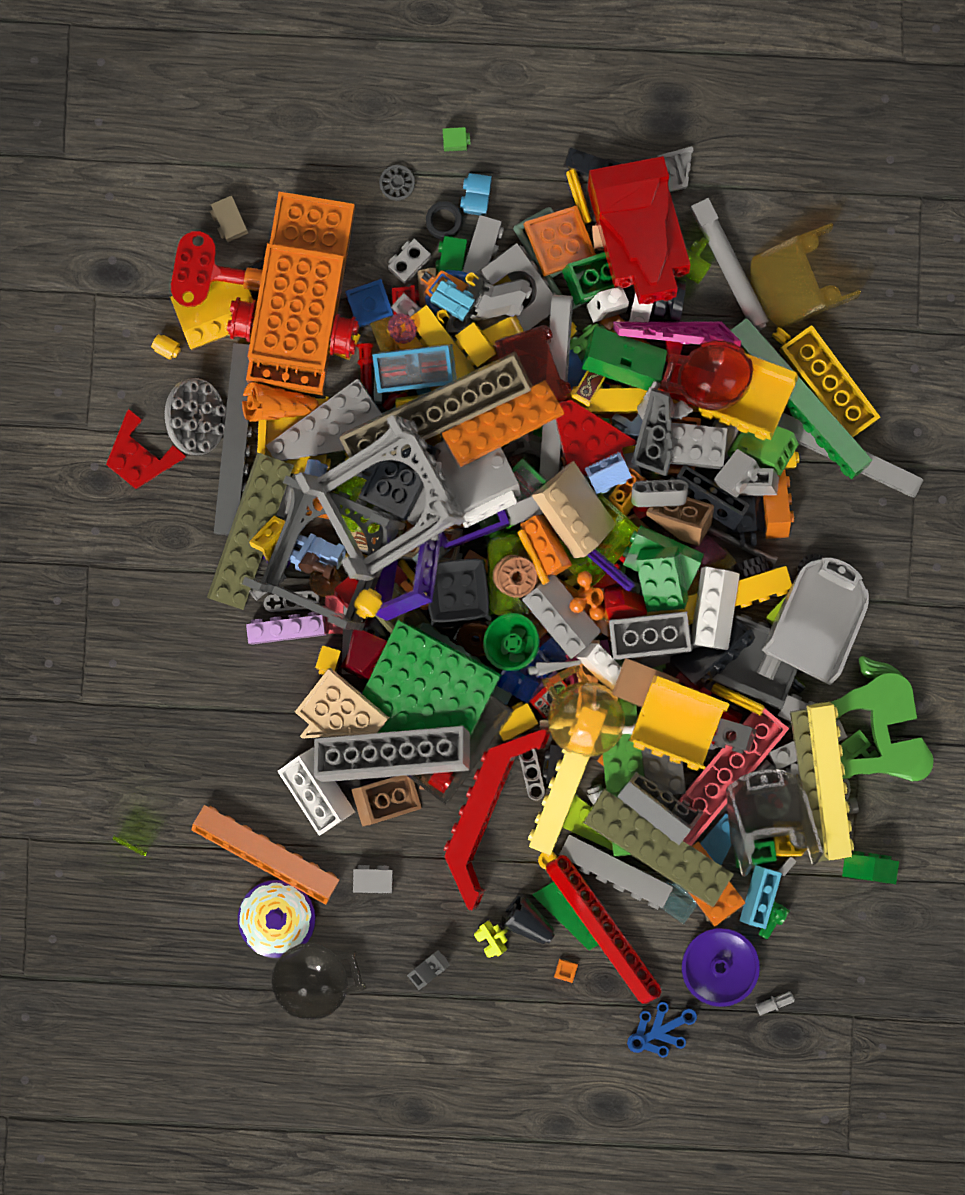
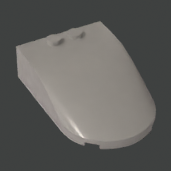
[407,440,521,526]
[762,558,869,685]

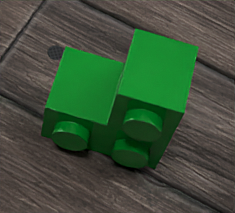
[842,851,899,884]

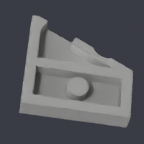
[658,146,693,192]

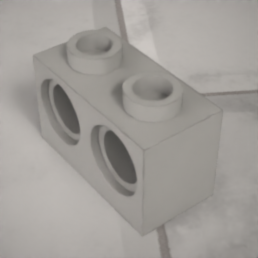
[388,239,431,285]

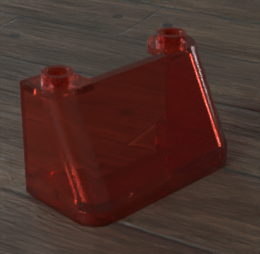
[495,325,572,403]

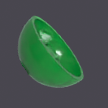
[483,613,540,671]

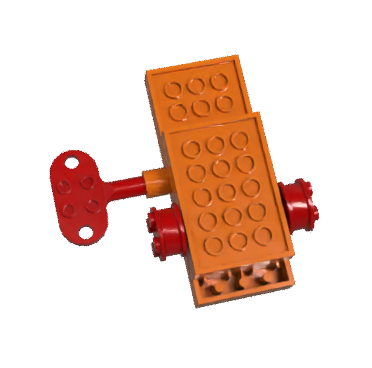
[171,192,359,395]

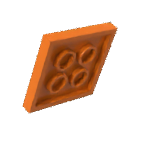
[523,205,596,276]

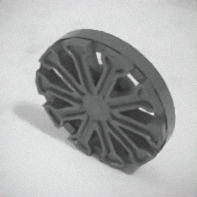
[379,165,415,201]

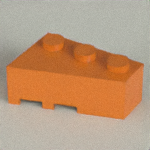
[763,469,794,539]

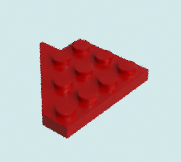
[555,400,637,476]

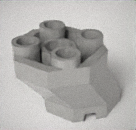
[468,279,532,321]

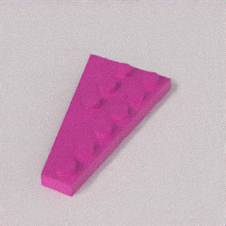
[613,322,741,348]

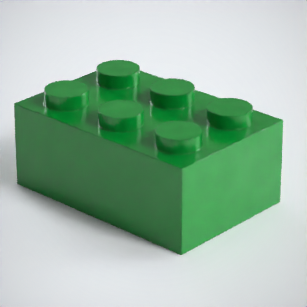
[562,252,628,306]
[636,547,689,612]

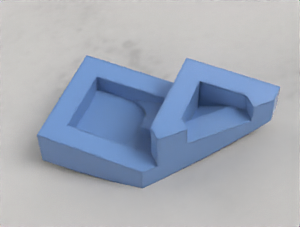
[304,459,328,477]

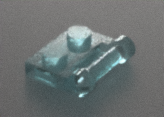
[660,879,698,924]

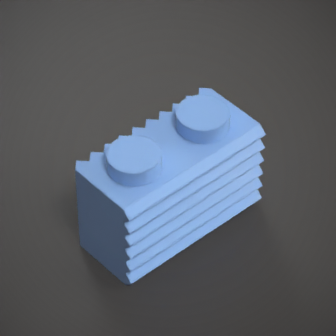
[585,452,632,494]

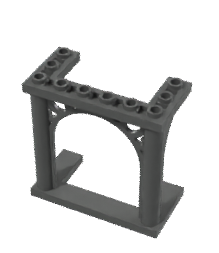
[242,474,406,631]

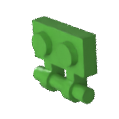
[840,730,879,779]

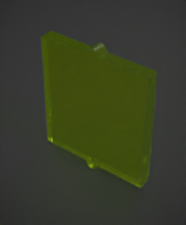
[112,835,147,856]

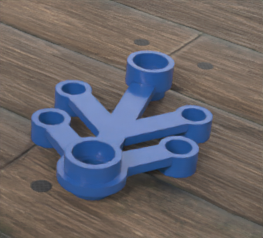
[627,1002,697,1057]

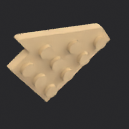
[295,668,389,738]

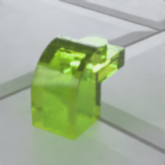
[686,237,711,284]

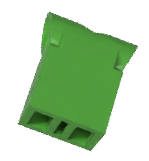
[727,426,799,476]

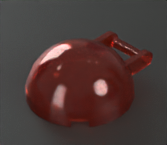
[659,340,753,411]

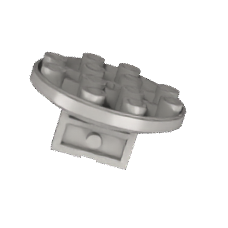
[165,378,226,455]

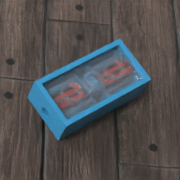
[373,344,457,393]

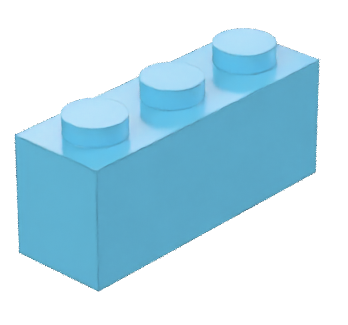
[739,865,782,929]

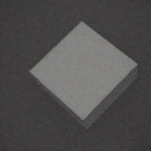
[777,856,797,876]

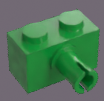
[734,825,777,868]

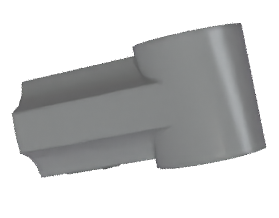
[757,652,781,680]

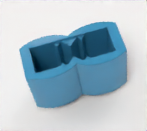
[460,173,492,216]

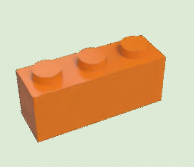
[521,515,572,576]

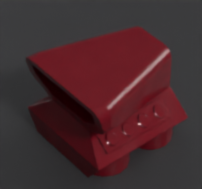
[340,630,387,681]

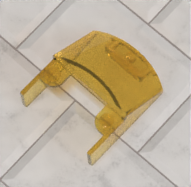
[750,223,861,328]

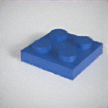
[345,279,394,328]

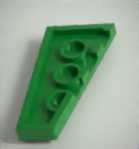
[532,881,599,951]

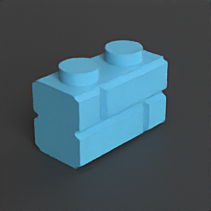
[430,280,475,321]

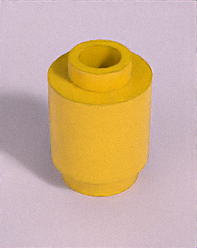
[151,334,181,360]

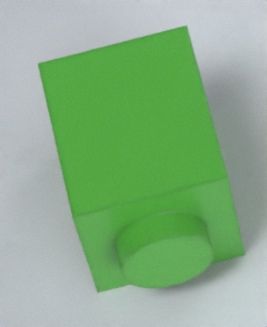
[443,127,470,152]

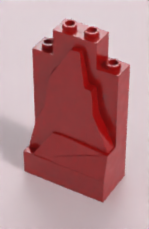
[588,156,691,304]

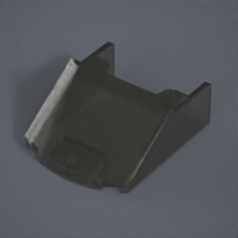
[726,769,823,876]

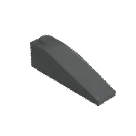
[631,390,672,476]

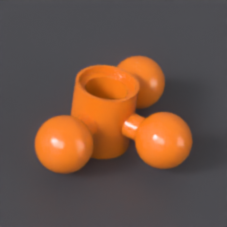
[570,571,605,620]

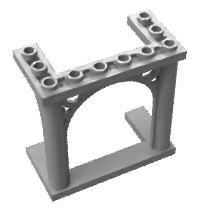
[295,415,466,581]

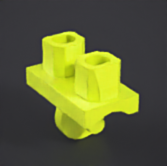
[474,920,508,958]

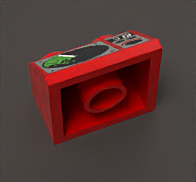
[529,675,573,719]

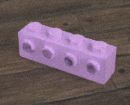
[246,612,327,645]

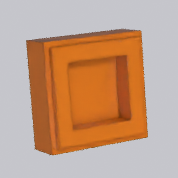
[554,959,578,983]

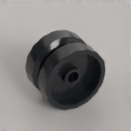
[653,279,686,322]

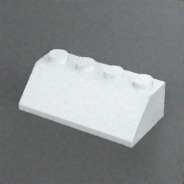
[690,567,740,650]
[278,747,355,836]

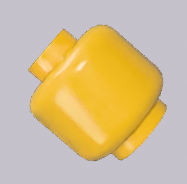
[354,588,383,618]

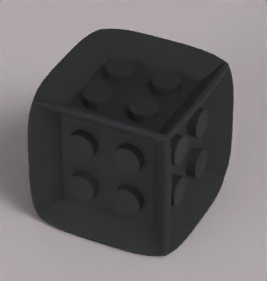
[428,559,492,627]

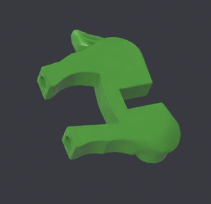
[830,656,933,781]

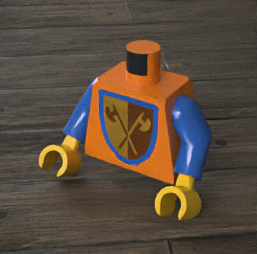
[421,270,479,324]

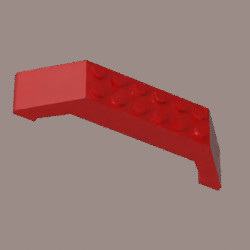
[444,728,552,911]

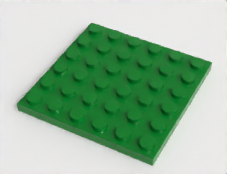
[362,619,501,737]

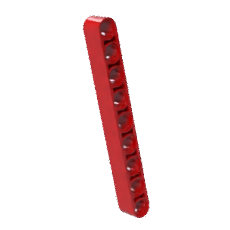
[546,855,661,1004]

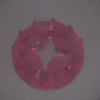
[388,313,418,344]

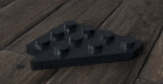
[356,444,441,520]

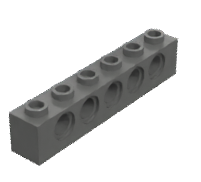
[638,707,756,754]

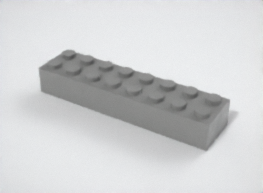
[314,726,470,782]

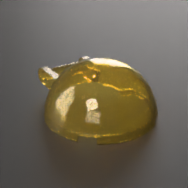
[542,665,625,757]

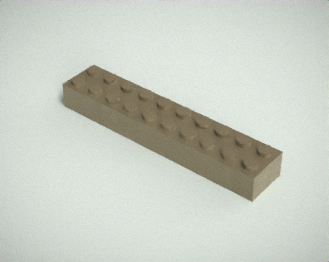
[339,352,532,458]

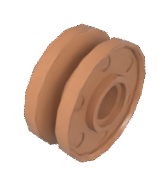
[493,555,537,597]

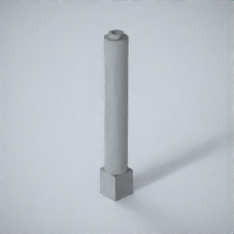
[690,198,769,331]

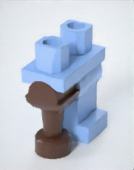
[289,533,346,580]

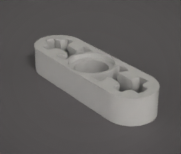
[264,591,319,613]

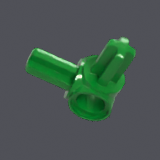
[759,901,790,939]

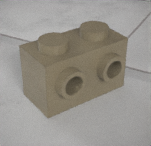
[210,195,248,243]

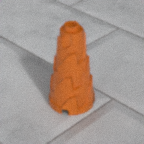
[242,382,319,422]

